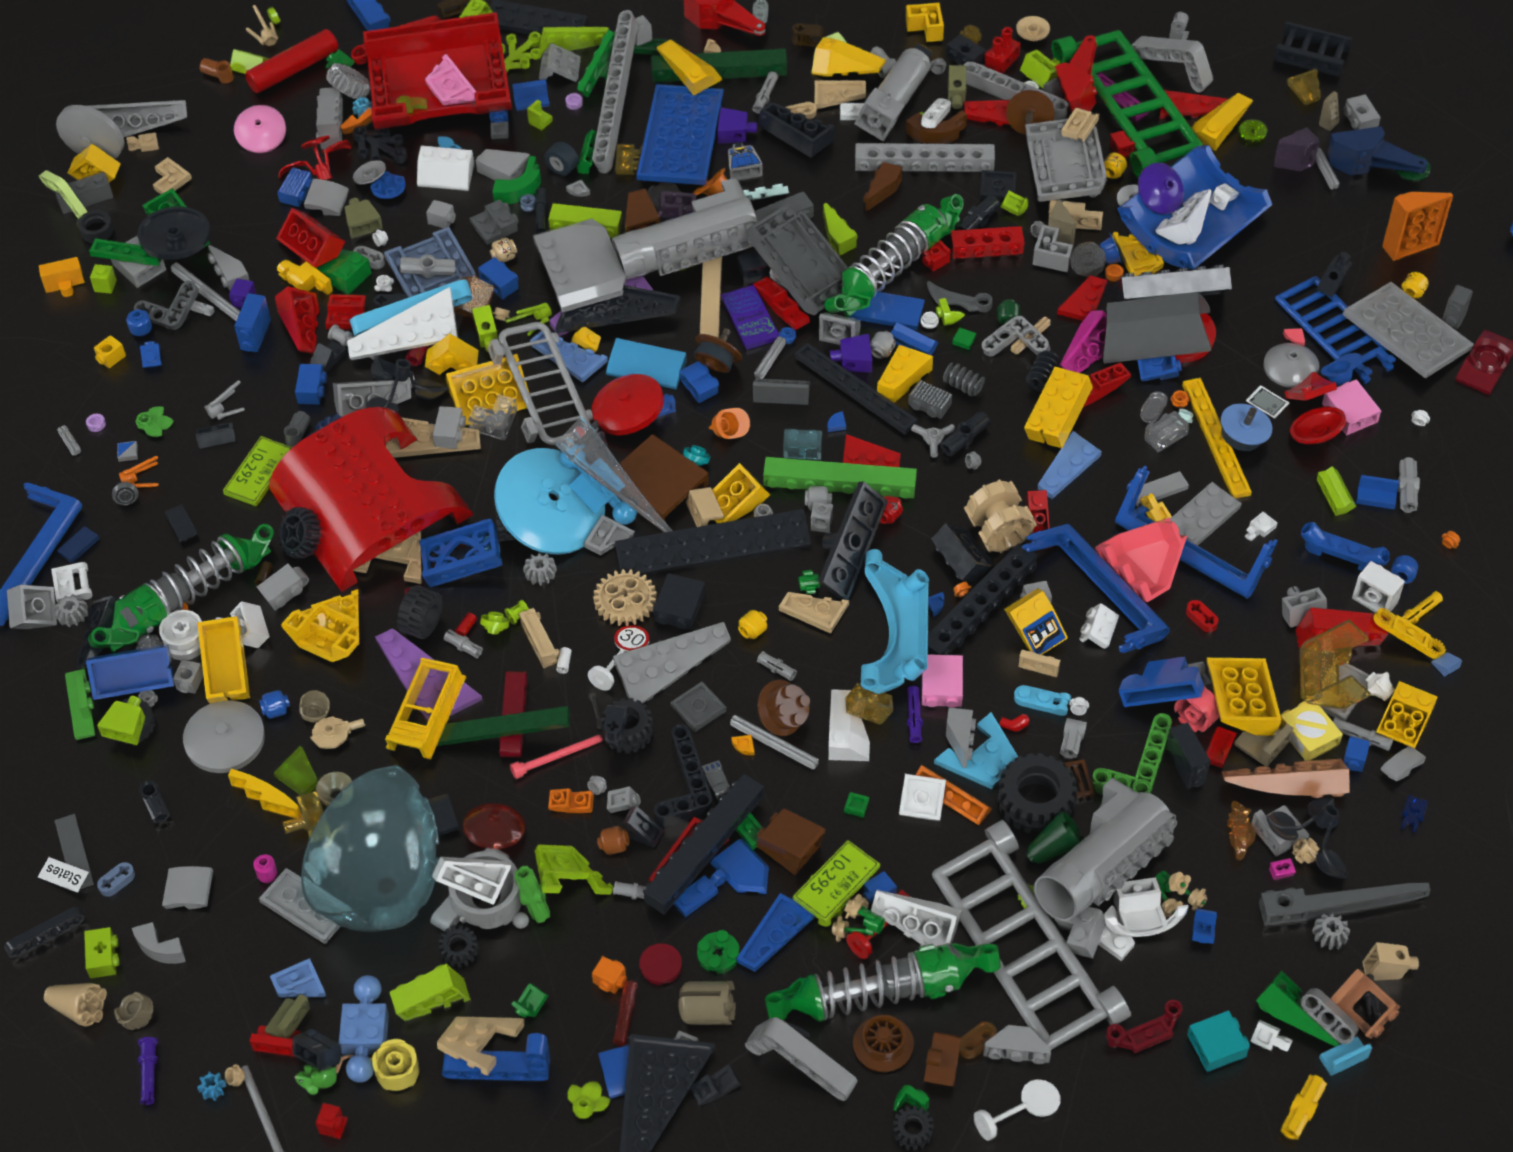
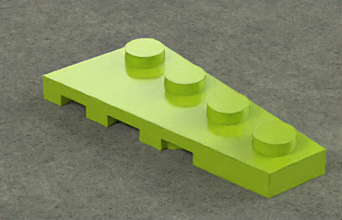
[539,27,609,56]

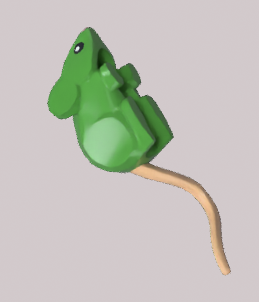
[295,1054,373,1094]

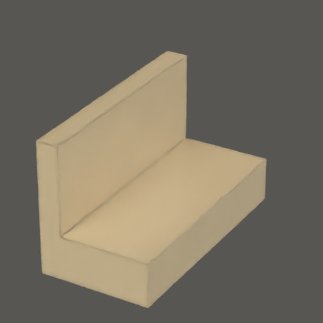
[686,487,724,527]

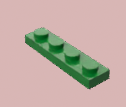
[89,239,162,266]

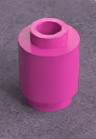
[253,854,278,883]

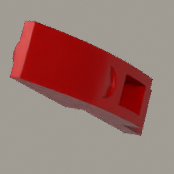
[1083,362,1131,407]

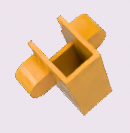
[39,257,85,297]

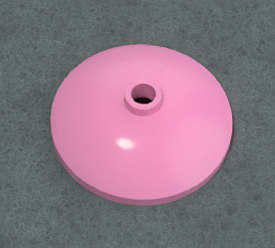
[234,105,286,153]

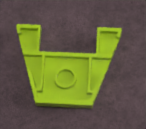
[535,845,614,895]

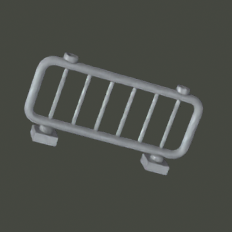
[488,322,593,445]

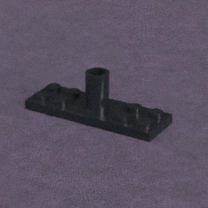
[818,481,888,601]

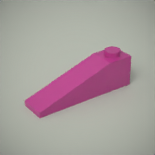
[1060,310,1107,373]

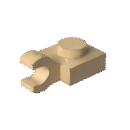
[126,132,159,152]

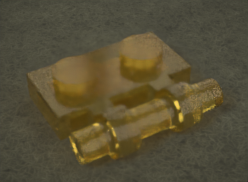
[615,144,643,174]

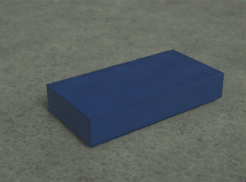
[57,526,99,564]

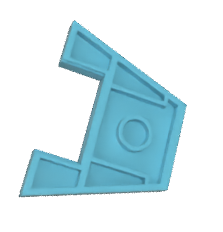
[934,712,1018,789]

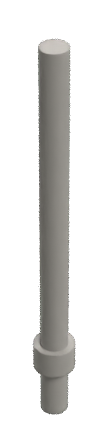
[241,1066,284,1152]

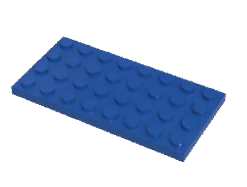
[637,84,723,185]

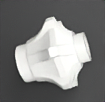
[1366,672,1395,701]

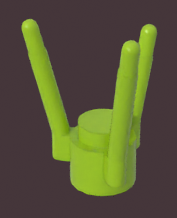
[506,303,552,336]

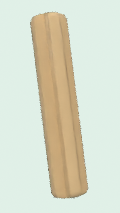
[1011,317,1051,354]

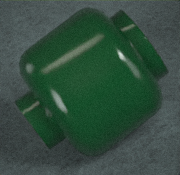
[997,299,1021,325]

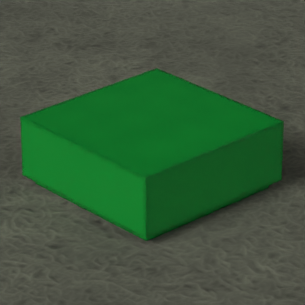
[952,328,976,350]
[844,792,870,818]

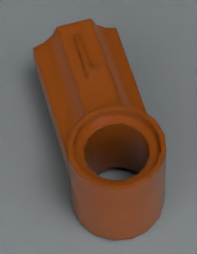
[200,58,234,84]

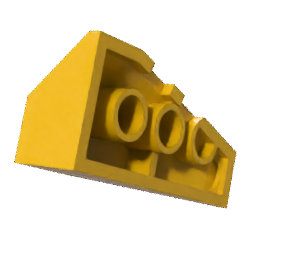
[812,37,886,77]
[657,40,722,96]

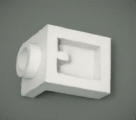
[1209,183,1239,210]

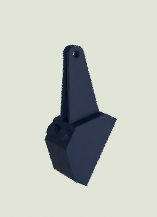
[1326,126,1427,175]

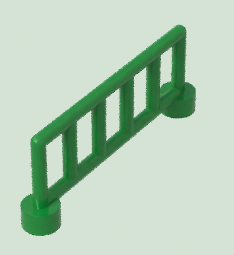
[1052,30,1203,179]

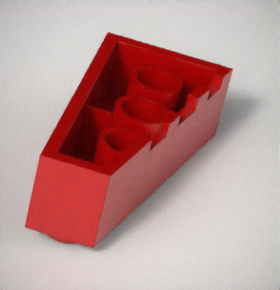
[1295,607,1388,649]

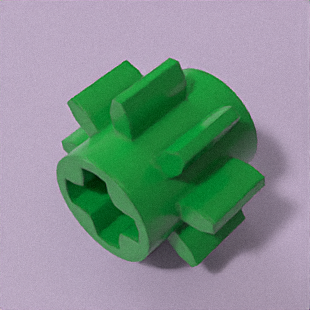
[798,570,820,595]

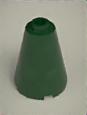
[1027,811,1084,864]

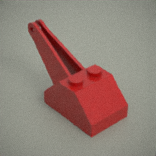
[1055,35,1097,114]

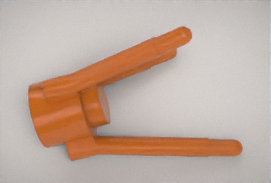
[119,456,158,488]

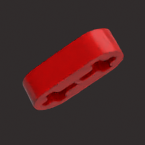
[1186,600,1219,633]

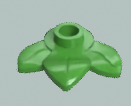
[136,406,174,437]

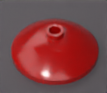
[1290,407,1346,445]

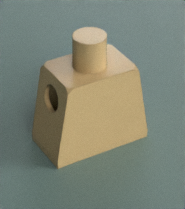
[1362,943,1419,981]

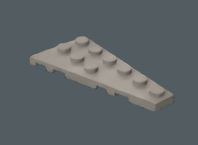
[613,622,731,704]

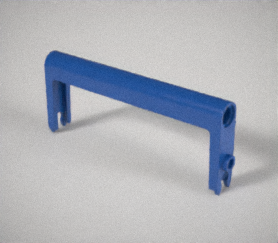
[1115,466,1278,599]
[0,483,83,626]
[1022,524,1170,653]

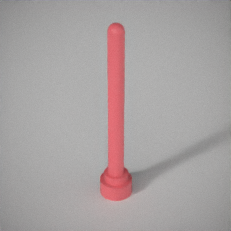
[510,735,603,779]

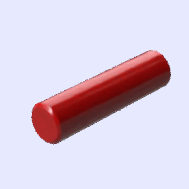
[245,29,339,93]

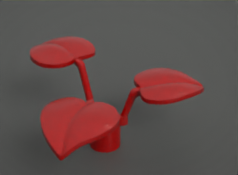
[278,135,351,181]

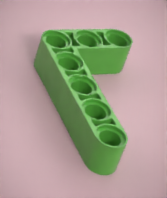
[1092,713,1172,795]

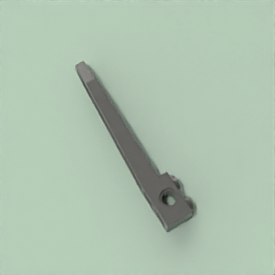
[1259,883,1431,926]

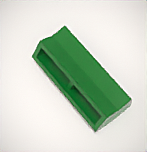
[577,129,597,174]

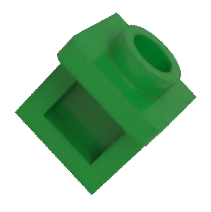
[325,49,354,69]
[511,983,549,1018]

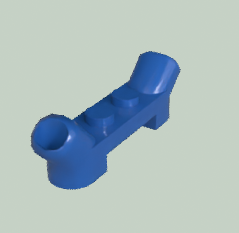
[1300,522,1390,571]

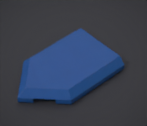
[710,839,769,894]

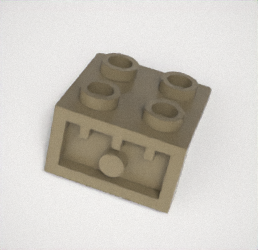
[1234,724,1294,767]

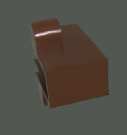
[924,1032,962,1086]

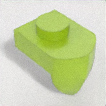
[1001,191,1028,216]
[936,298,965,326]

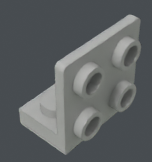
[539,43,581,82]
[1251,806,1309,857]

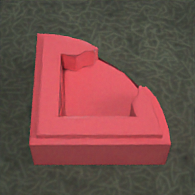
[1283,328,1305,346]

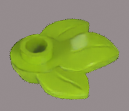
[568,1081,610,1119]

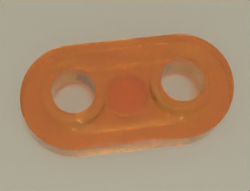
[959,1022,997,1058]

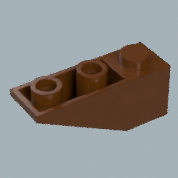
[863,162,902,211]

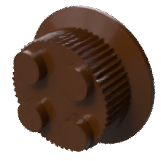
[758,680,810,736]

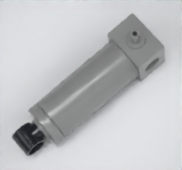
[854,42,932,142]

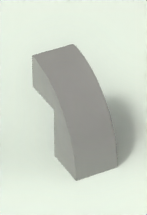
[132,922,186,964]

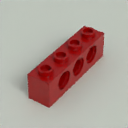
[950,226,1024,259]

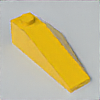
[1191,93,1253,151]

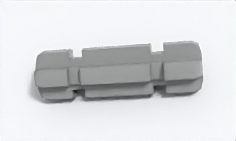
[180,297,215,316]
[57,425,81,456]

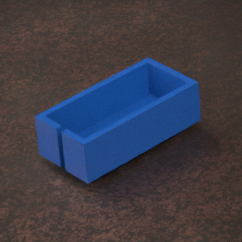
[86,644,175,700]

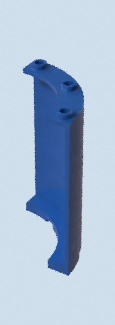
[1117,145,1272,269]

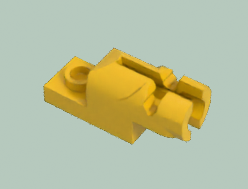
[277,260,333,295]

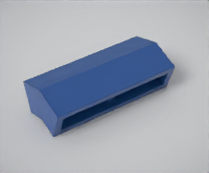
[890,322,938,355]

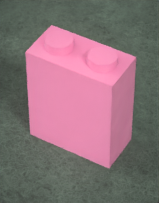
[1322,379,1381,435]
[922,655,963,708]

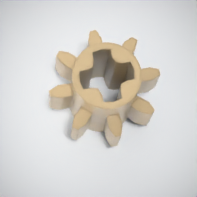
[1292,838,1319,864]

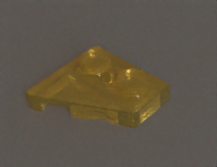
[1287,69,1321,105]

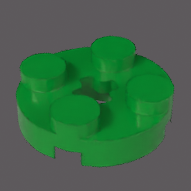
[697,930,740,973]

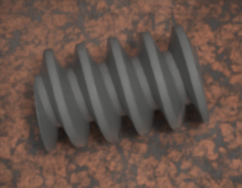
[943,362,985,396]

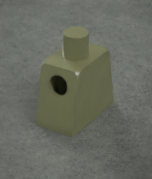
[948,65,966,109]
[345,198,383,239]

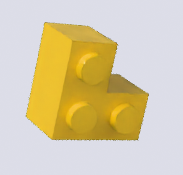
[906,3,944,42]
[68,144,121,182]
[425,333,479,375]

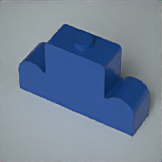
[1118,657,1204,707]

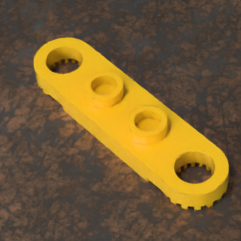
[1373,608,1446,659]

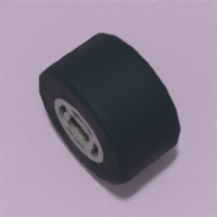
[545,142,578,176]

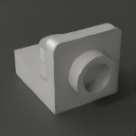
[607,787,641,813]

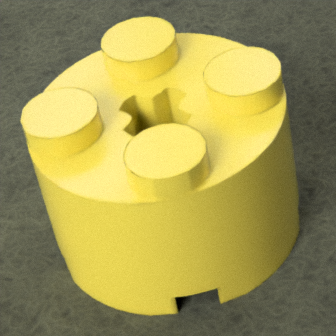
[372,1039,419,1091]

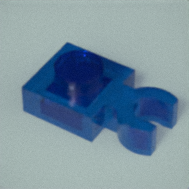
[1401,795,1428,833]

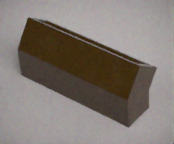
[437,0,471,18]

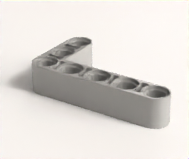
[1131,36,1213,92]
[745,1018,857,1101]

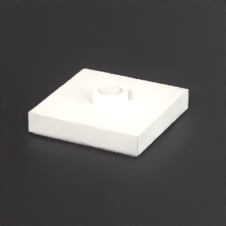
[899,774,946,821]

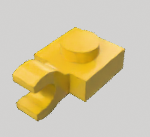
[1140,493,1172,522]

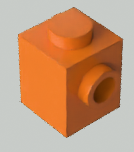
[592,956,627,994]

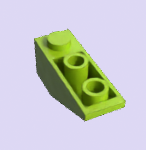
[823,203,857,256]

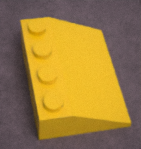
[446,354,529,426]
[1206,658,1281,736]

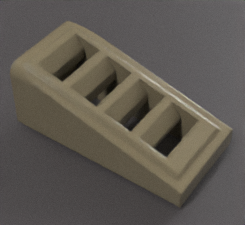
[1319,91,1339,131]

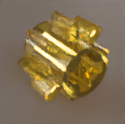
[960,25,981,44]

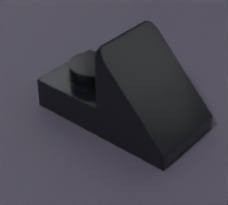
[310,340,347,373]
[623,806,664,847]

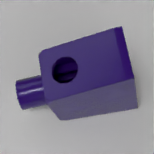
[718,108,757,143]
[830,334,872,373]

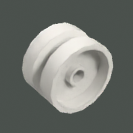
[159,609,202,661]

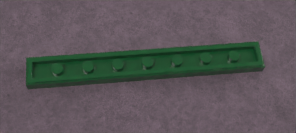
[413,706,570,749]

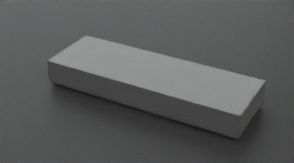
[1136,471,1189,507]

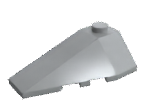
[333,379,411,417]

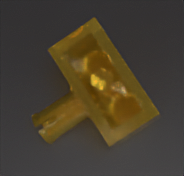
[283,791,331,843]

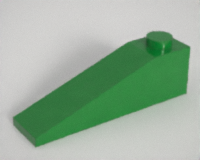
[1256,971,1339,1047]

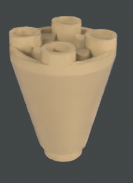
[44,983,107,1027]

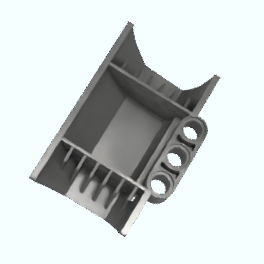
[1103,292,1211,364]

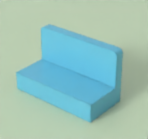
[1319,1036,1372,1076]

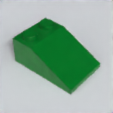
[314,250,371,295]

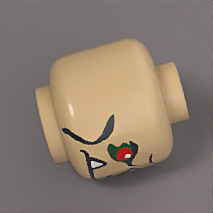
[489,237,517,263]

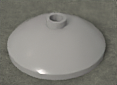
[1263,343,1319,388]

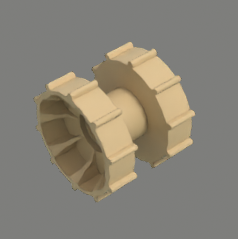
[964,479,1037,553]

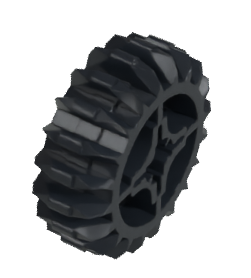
[278,507,322,559]

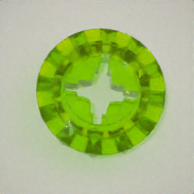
[1239,120,1267,142]

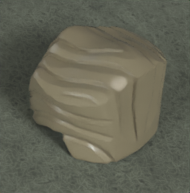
[114,992,153,1030]

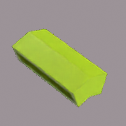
[1317,466,1357,516]

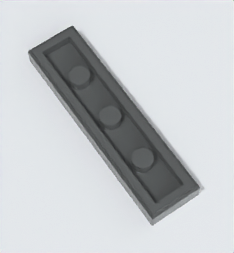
[55,814,94,890]

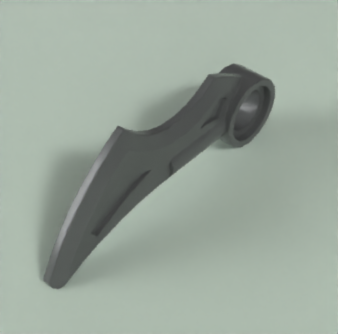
[927,281,992,312]

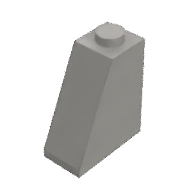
[476,149,530,180]

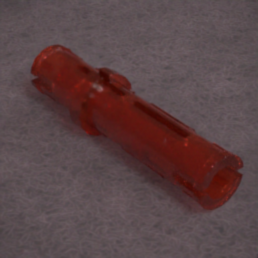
[612,981,638,1046]

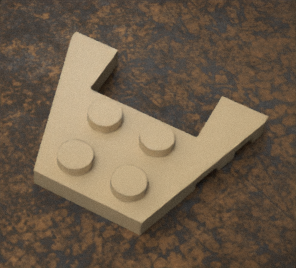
[353,531,422,584]
[437,1017,524,1075]

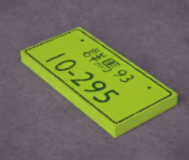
[223,436,292,507]
[793,840,880,924]

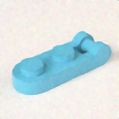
[1014,685,1071,716]

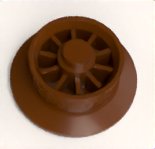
[853,1015,914,1072]

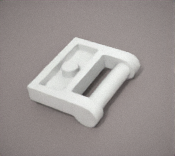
[52,562,92,603]

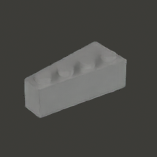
[316,87,343,149]

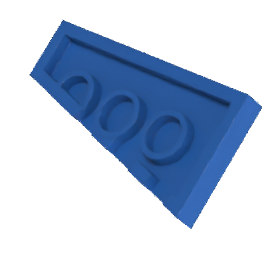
[737,893,815,972]

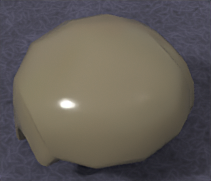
[299,690,330,723]

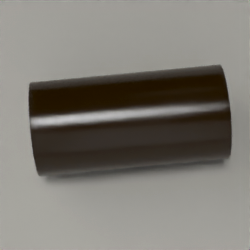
[255,561,273,585]

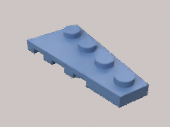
[1037,431,1102,499]

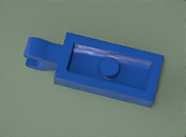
[674,869,726,917]

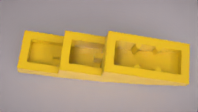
[228,769,302,819]

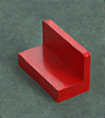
[250,1026,301,1057]

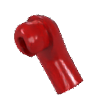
[999,714,1030,732]

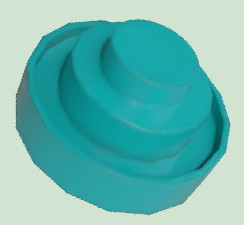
[683,445,711,466]

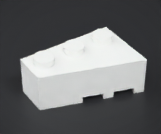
[432,857,511,905]

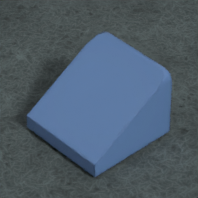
[1431,652,1462,677]

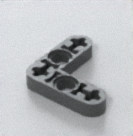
[134,280,199,330]

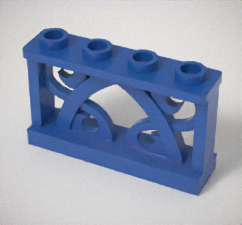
[419,519,502,587]

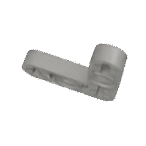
[982,316,1050,356]

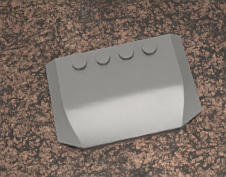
[1025,119,1107,202]
[533,219,626,313]

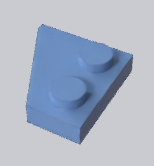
[270,958,326,997]

